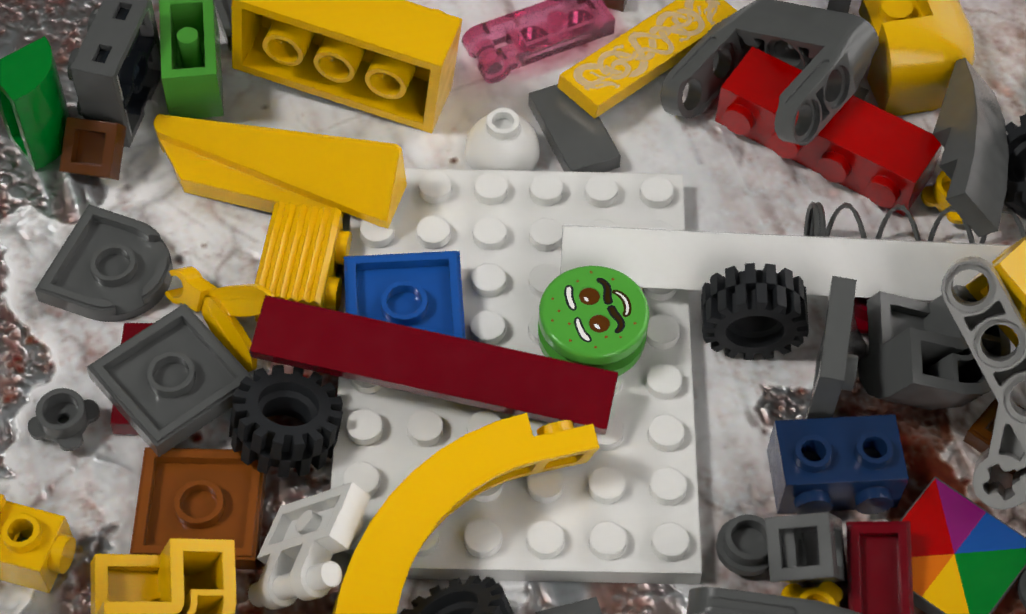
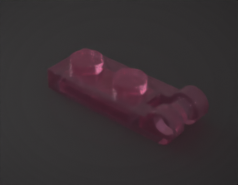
[461,0,615,83]

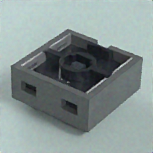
[67,0,161,148]

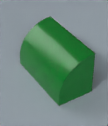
[0,36,70,171]

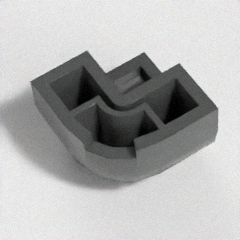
[857,285,1011,410]

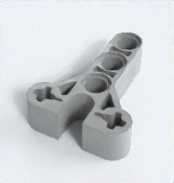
[941,256,1026,510]

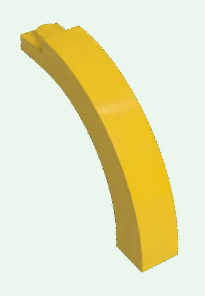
[332,413,600,614]

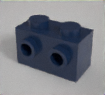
[767,414,909,515]

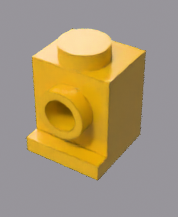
[0,494,76,593]

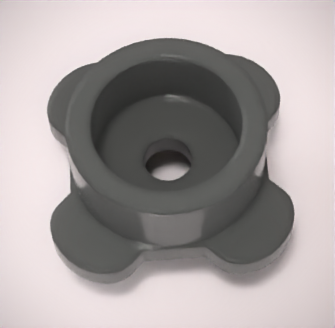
[28,388,100,451]

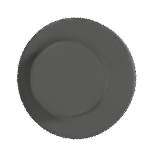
[716,514,769,576]

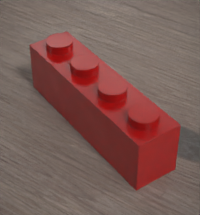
[715,46,943,216]

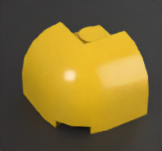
[859,0,975,116]
[91,538,237,614]

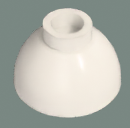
[465,108,540,171]

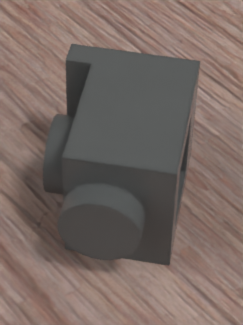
[765,512,847,585]

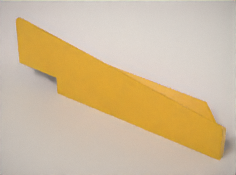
[153,114,407,228]

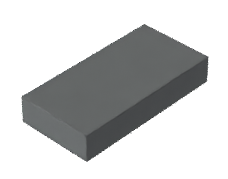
[528,84,621,172]

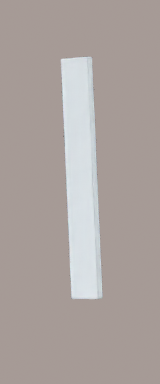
[560,225,1011,301]

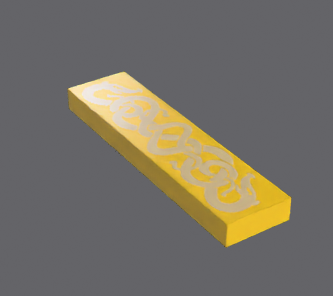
[557,0,737,119]

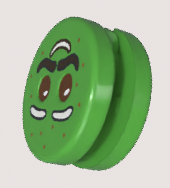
[538,266,649,376]

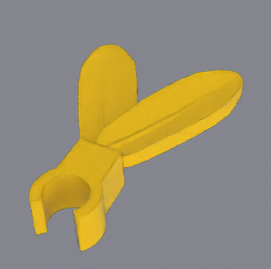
[164,266,274,372]

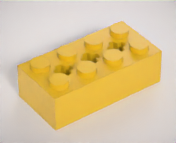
[231,0,462,134]

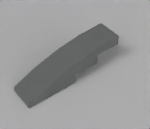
[933,58,1009,237]

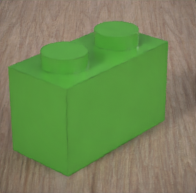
[159,0,224,119]

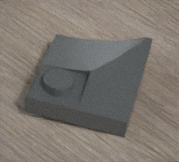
[805,276,867,419]

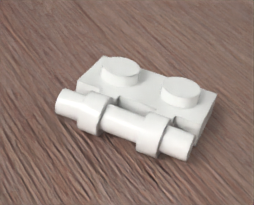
[248,482,371,610]

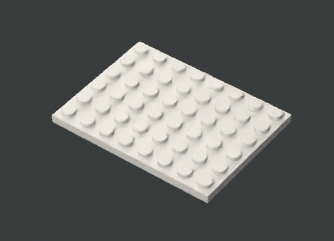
[330,168,702,584]

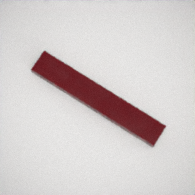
[250,295,619,435]

